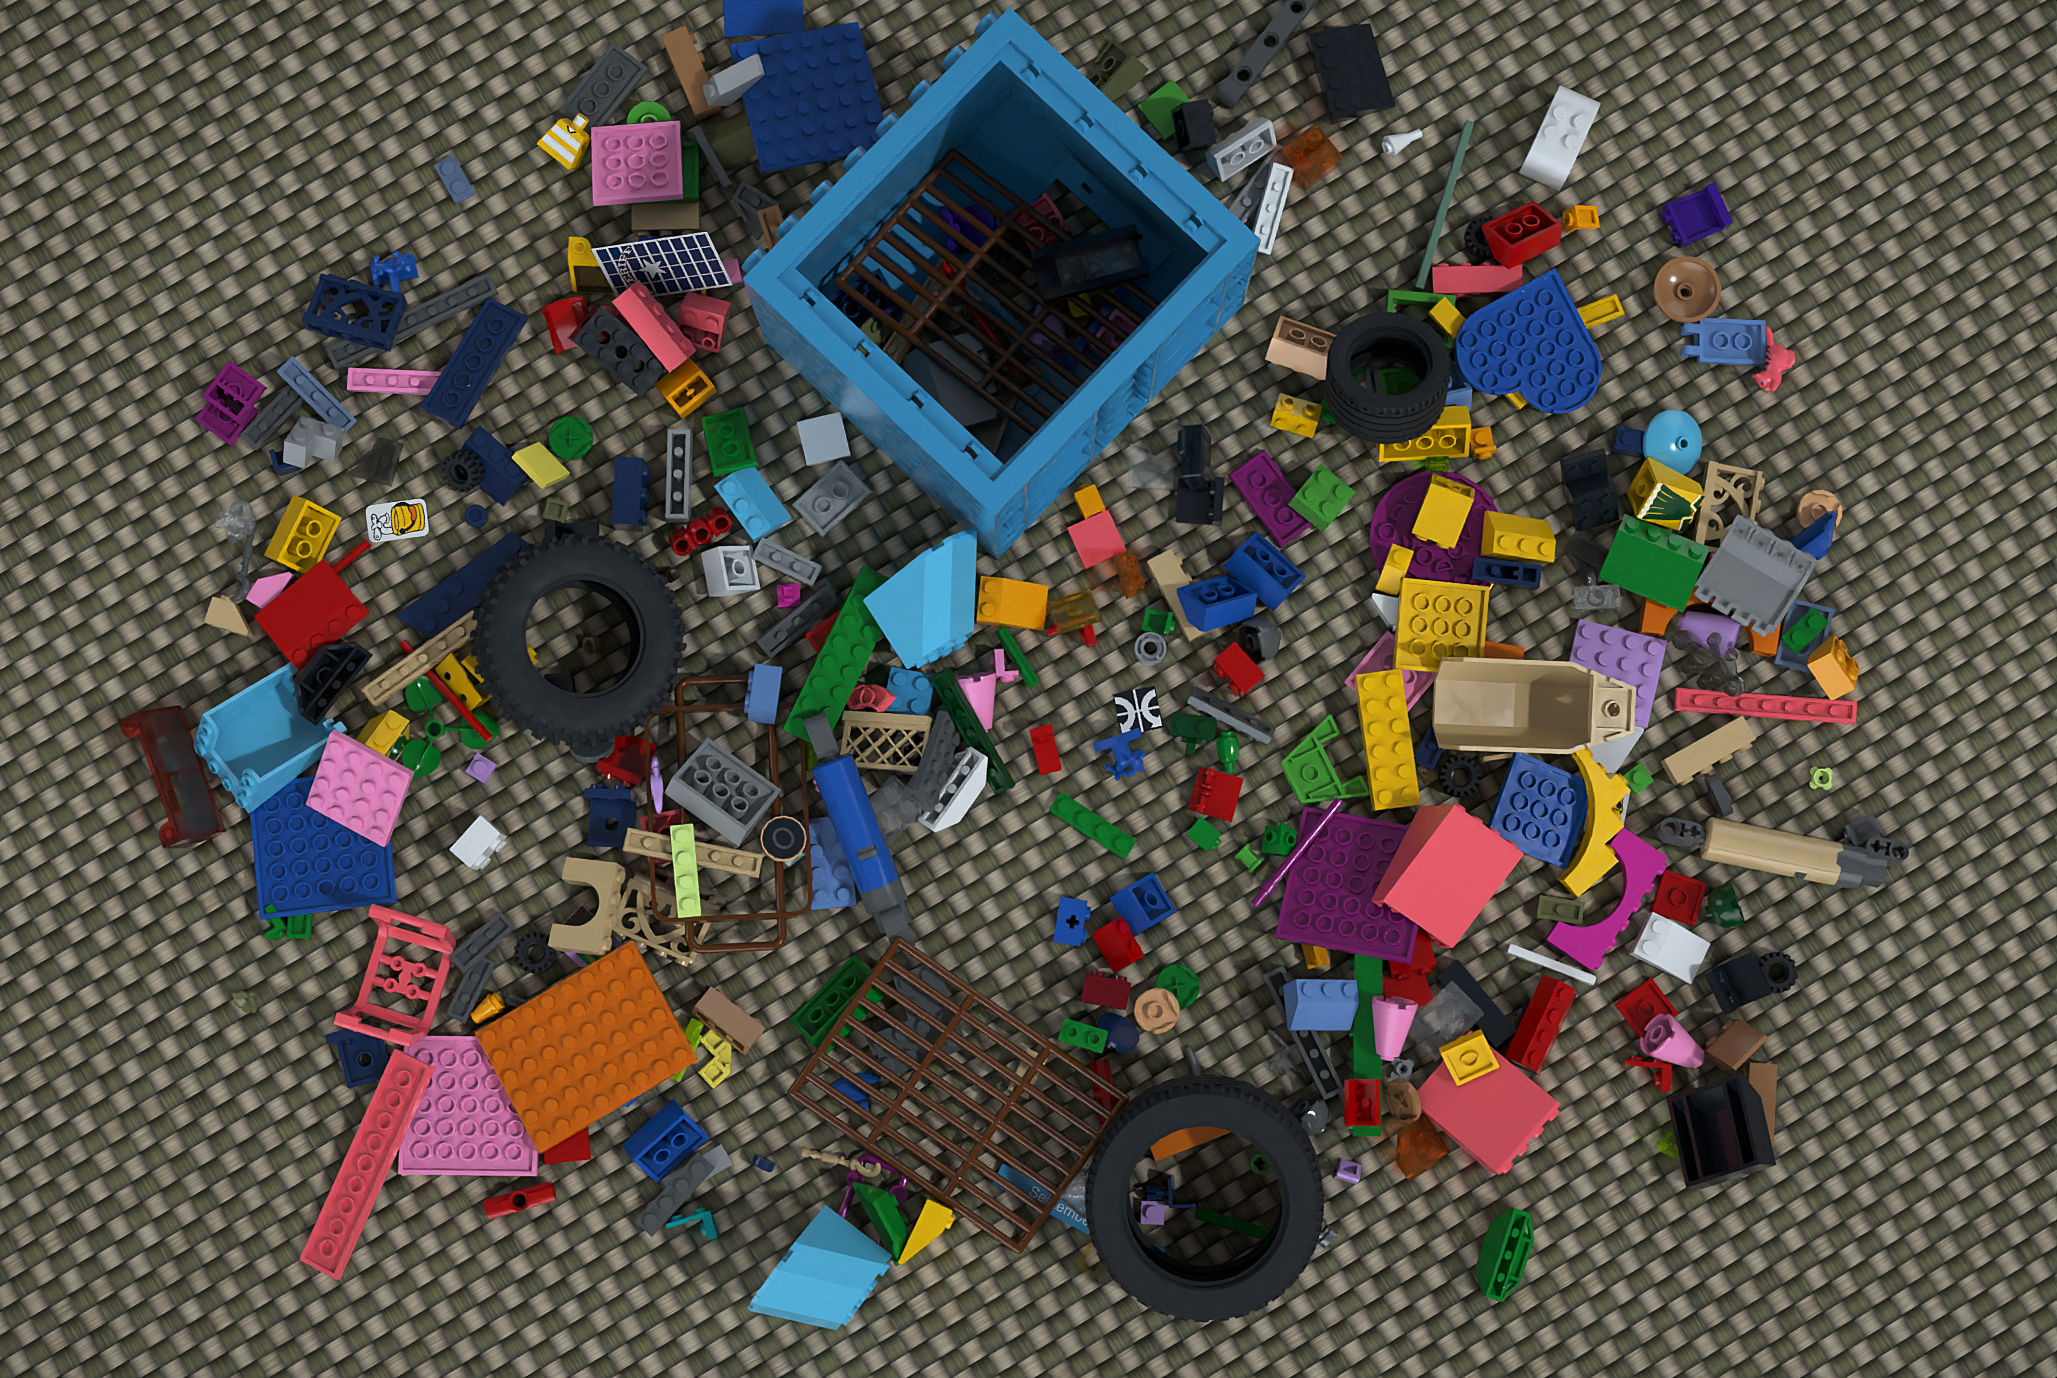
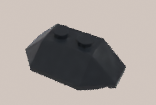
[293,642,373,726]

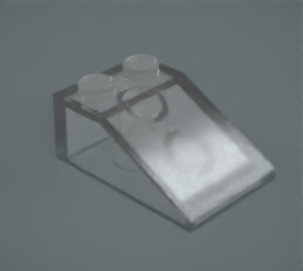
[1407,981,1485,1062]

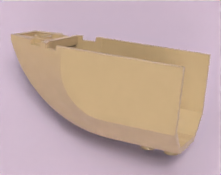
[1432,657,1636,754]

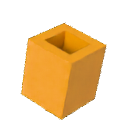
[1074,483,1106,520]

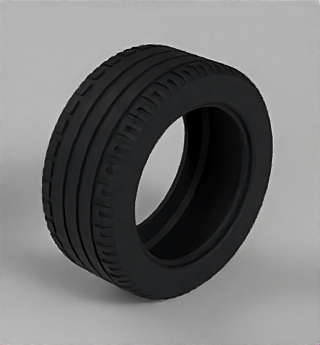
[1085,1074,1324,1323]

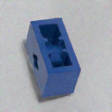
[1053,897,1091,947]

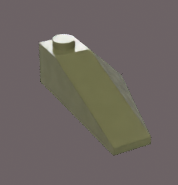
[1086,38,1149,101]

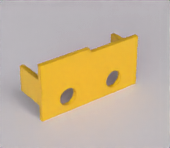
[435,653,490,711]

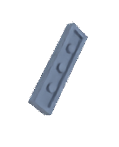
[276,356,357,433]

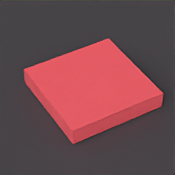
[1067,510,1126,569]

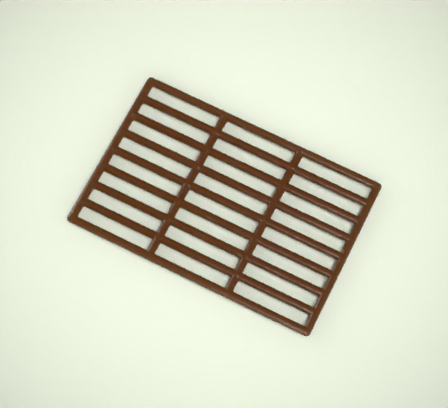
[834,148,1160,436]
[788,936,1129,1254]

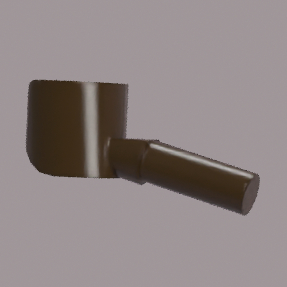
[663,567,681,585]

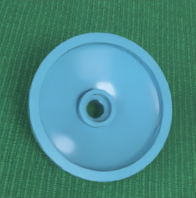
[1643,410,1702,475]

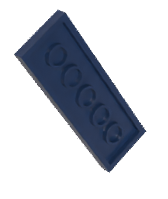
[420,297,528,430]

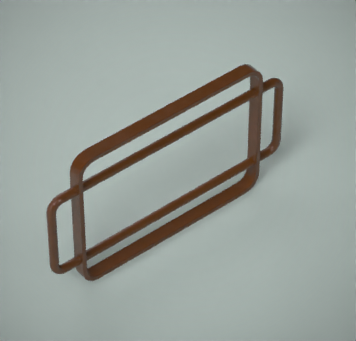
[644,674,813,954]

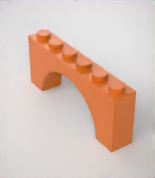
[1638,588,1781,657]

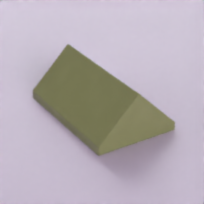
[703,110,756,171]

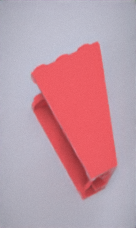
[1371,803,1524,948]
[1417,1030,1561,1175]

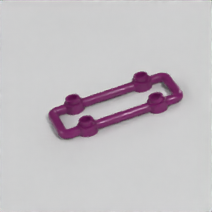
[838,1153,909,1249]

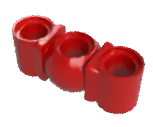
[668,507,732,556]

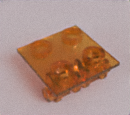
[1113,549,1145,599]

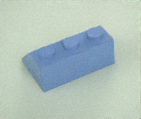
[1283,979,1359,1031]

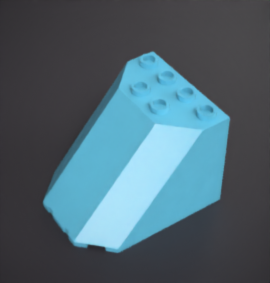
[863,527,977,669]
[747,1205,892,1330]

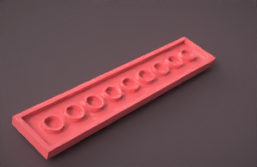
[299,1048,435,1280]

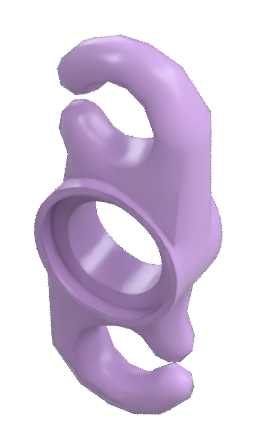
[650,756,663,814]

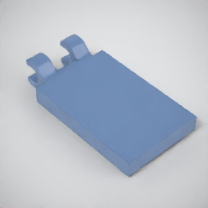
[1681,318,1766,366]

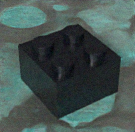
[1171,99,1218,154]

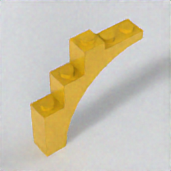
[1557,748,1631,897]

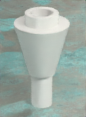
[1382,129,1422,157]

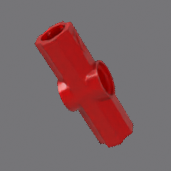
[1090,1058,1118,1125]
[484,1181,557,1220]

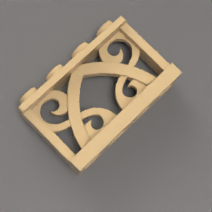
[1692,461,1765,555]
[612,878,716,967]

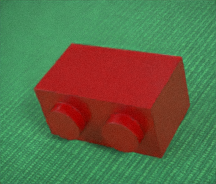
[1092,917,1145,974]

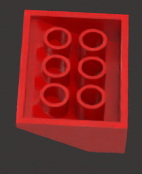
[253,558,369,671]

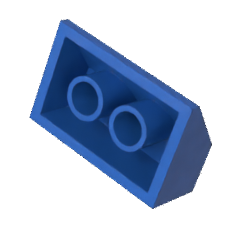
[1224,531,1306,611]
[1176,574,1258,632]
[622,1098,709,1183]

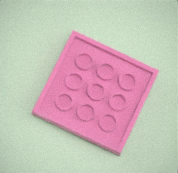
[591,121,684,206]
[306,729,414,847]

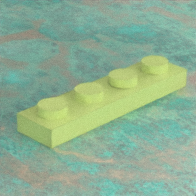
[670,824,701,918]

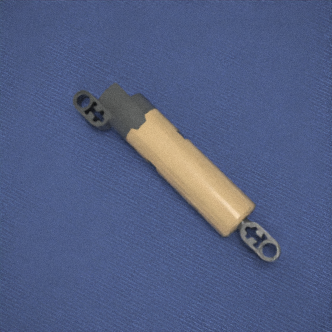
[1656,817,1909,890]

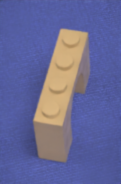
[548,857,625,956]

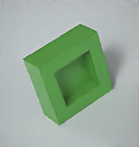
[1623,763,1654,795]

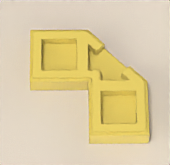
[698,1029,732,1089]

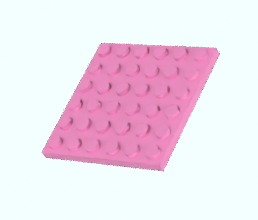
[398,1036,539,1176]

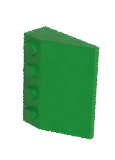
[1598,514,1710,612]

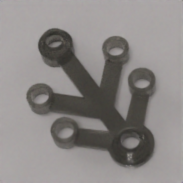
[1672,630,1745,697]

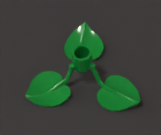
[402,675,500,778]

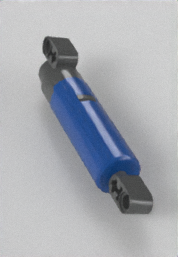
[803,712,916,954]

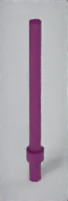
[1250,798,1343,908]

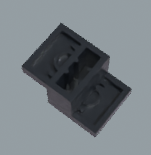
[1560,448,1619,532]

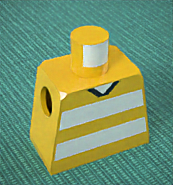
[537,113,591,170]

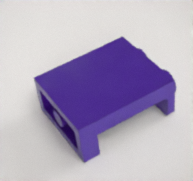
[1661,182,1733,248]

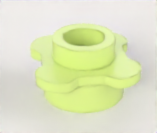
[1809,767,1833,790]

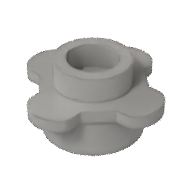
[1390,1057,1414,1081]

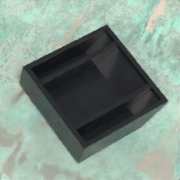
[1667,1073,1776,1189]

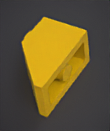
[1375,544,1414,597]

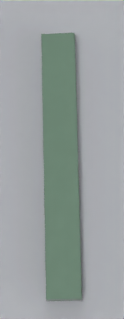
[1413,120,1474,292]

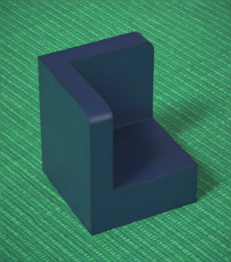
[269,449,302,476]

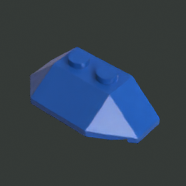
[1789,511,1836,560]

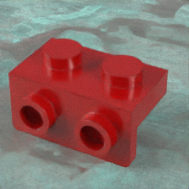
[1343,1079,1380,1126]

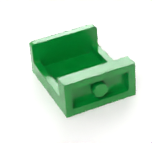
[1057,1018,1108,1054]

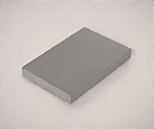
[792,459,872,538]

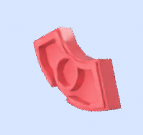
[846,684,897,713]

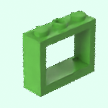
[1385,290,1456,352]

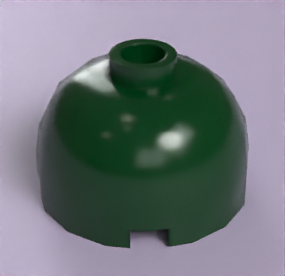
[1704,882,1745,929]

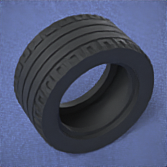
[1324,312,1451,444]

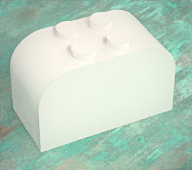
[1519,85,1601,191]

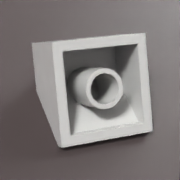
[701,545,760,597]

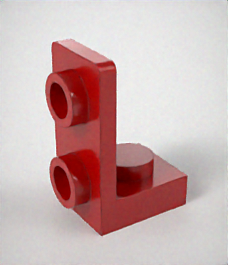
[1046,615,1097,648]
[1029,724,1062,775]
[1622,1056,1672,1092]

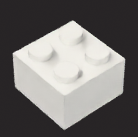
[449,815,508,870]

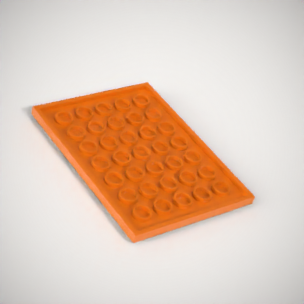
[475,940,699,1153]

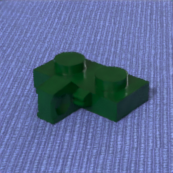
[1169,712,1217,756]

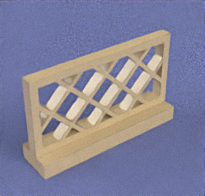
[840,711,935,772]

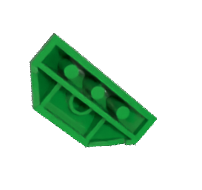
[851,1181,910,1266]
[1475,1207,1534,1302]

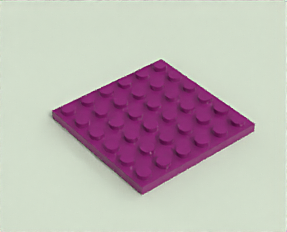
[1275,806,1419,965]

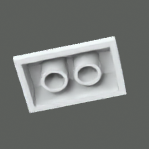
[1205,117,1277,182]

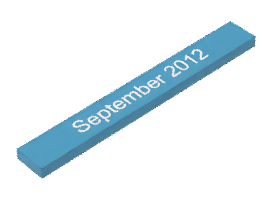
[992,1163,1166,1253]

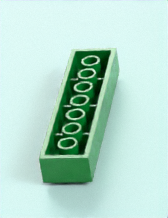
[781,565,890,743]

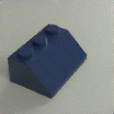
[458,425,530,507]

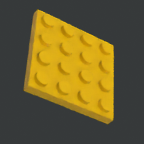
[1393,578,1490,673]

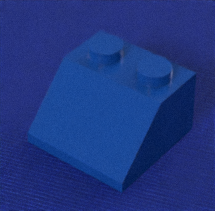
[1110,873,1176,937]

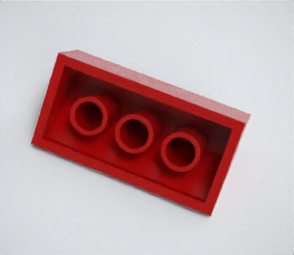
[1504,975,1577,1076]

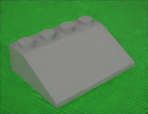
[664,737,781,846]

